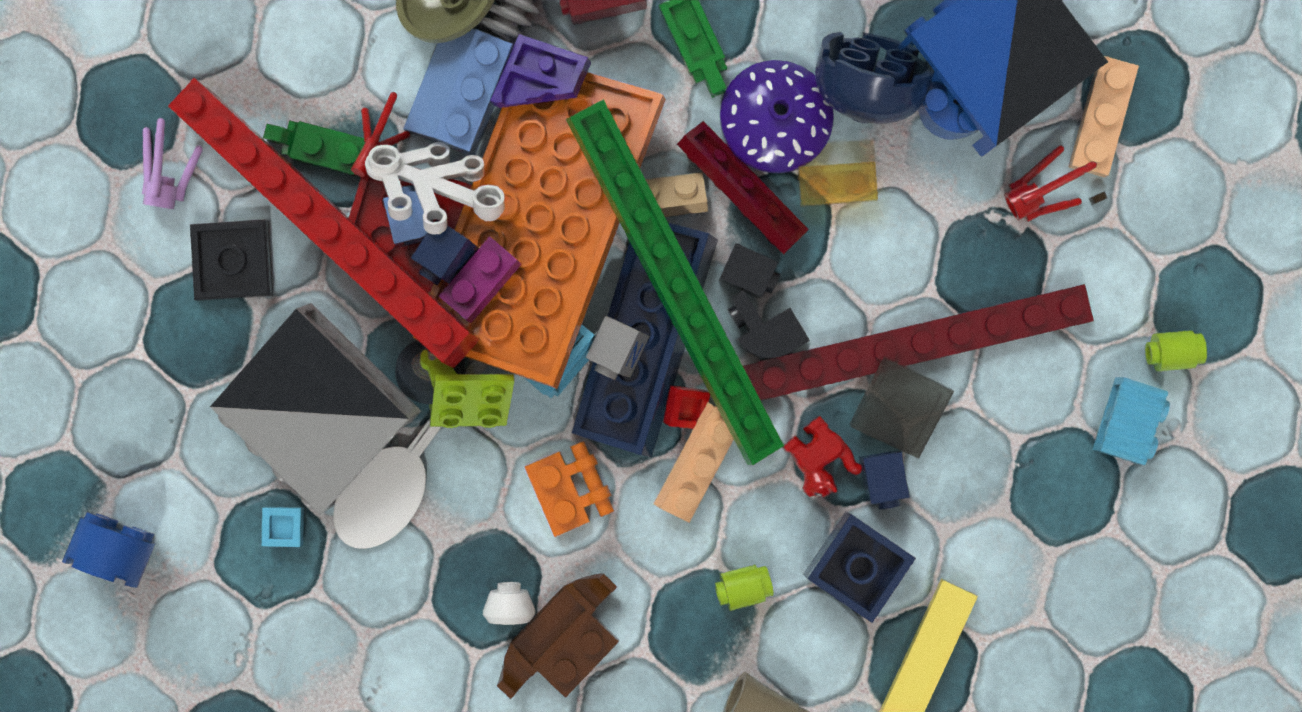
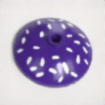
[719,60,834,173]

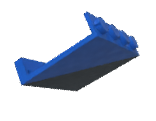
[898,0,1108,157]

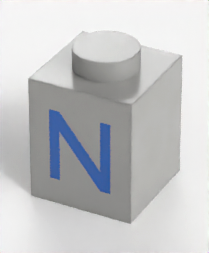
[586,316,650,380]

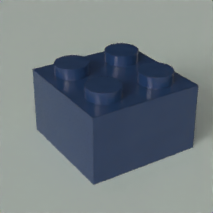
[803,511,916,623]

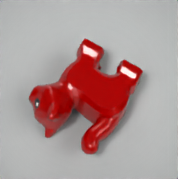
[782,416,862,497]

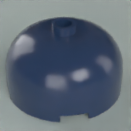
[815,32,935,124]

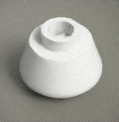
[483,582,535,625]

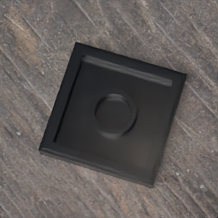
[190,219,273,301]

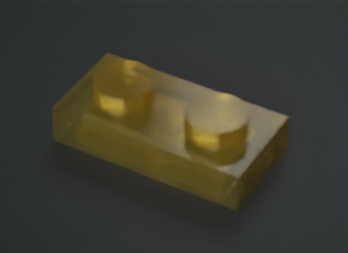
[797,162,878,207]

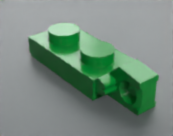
[658,0,727,99]
[263,120,365,178]

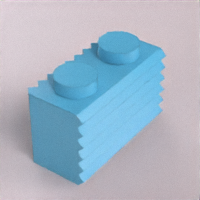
[1092,377,1170,465]

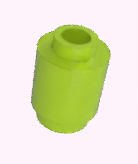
[1145,330,1207,372]
[715,564,774,611]

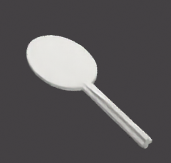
[333,360,487,549]

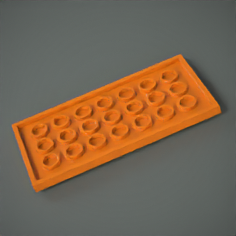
[413,72,666,389]

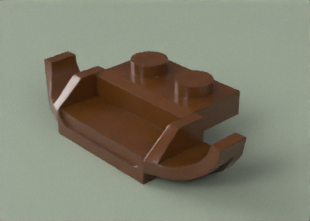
[497,573,619,699]

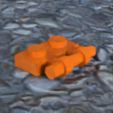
[525,441,614,537]

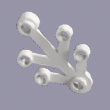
[365,142,505,234]

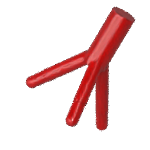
[351,92,410,177]

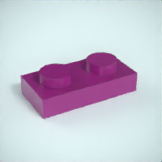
[439,236,522,323]

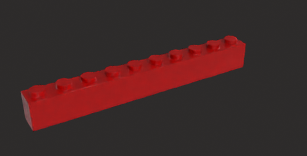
[168,78,480,368]

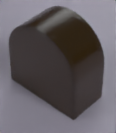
[1089,191,1108,205]

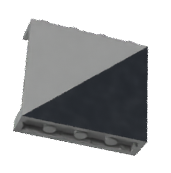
[210,303,421,515]

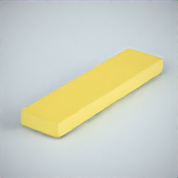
[879,579,978,712]

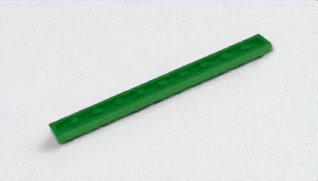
[566,99,784,465]

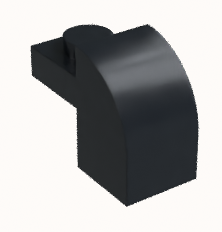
[727,290,810,359]

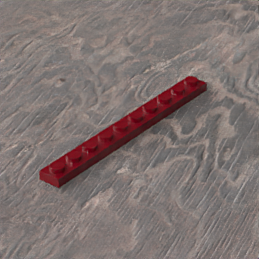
[743,284,1094,400]

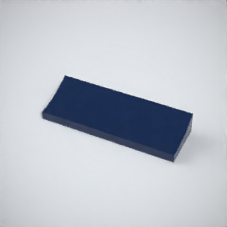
[571,222,718,457]

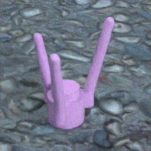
[142,118,203,209]

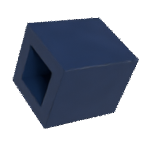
[411,219,479,286]
[859,450,910,509]

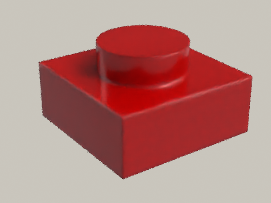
[663,385,710,429]

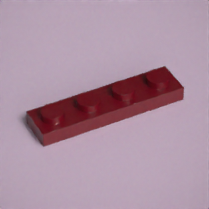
[677,121,809,255]

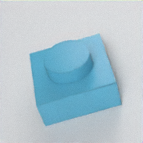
[261,507,304,547]

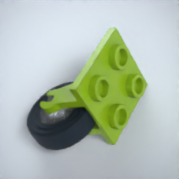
[395,341,515,428]

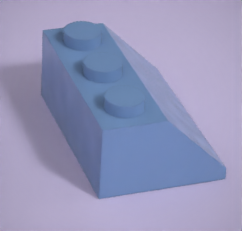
[403,29,513,156]

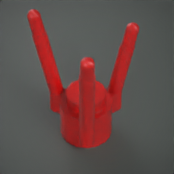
[1004,145,1097,222]

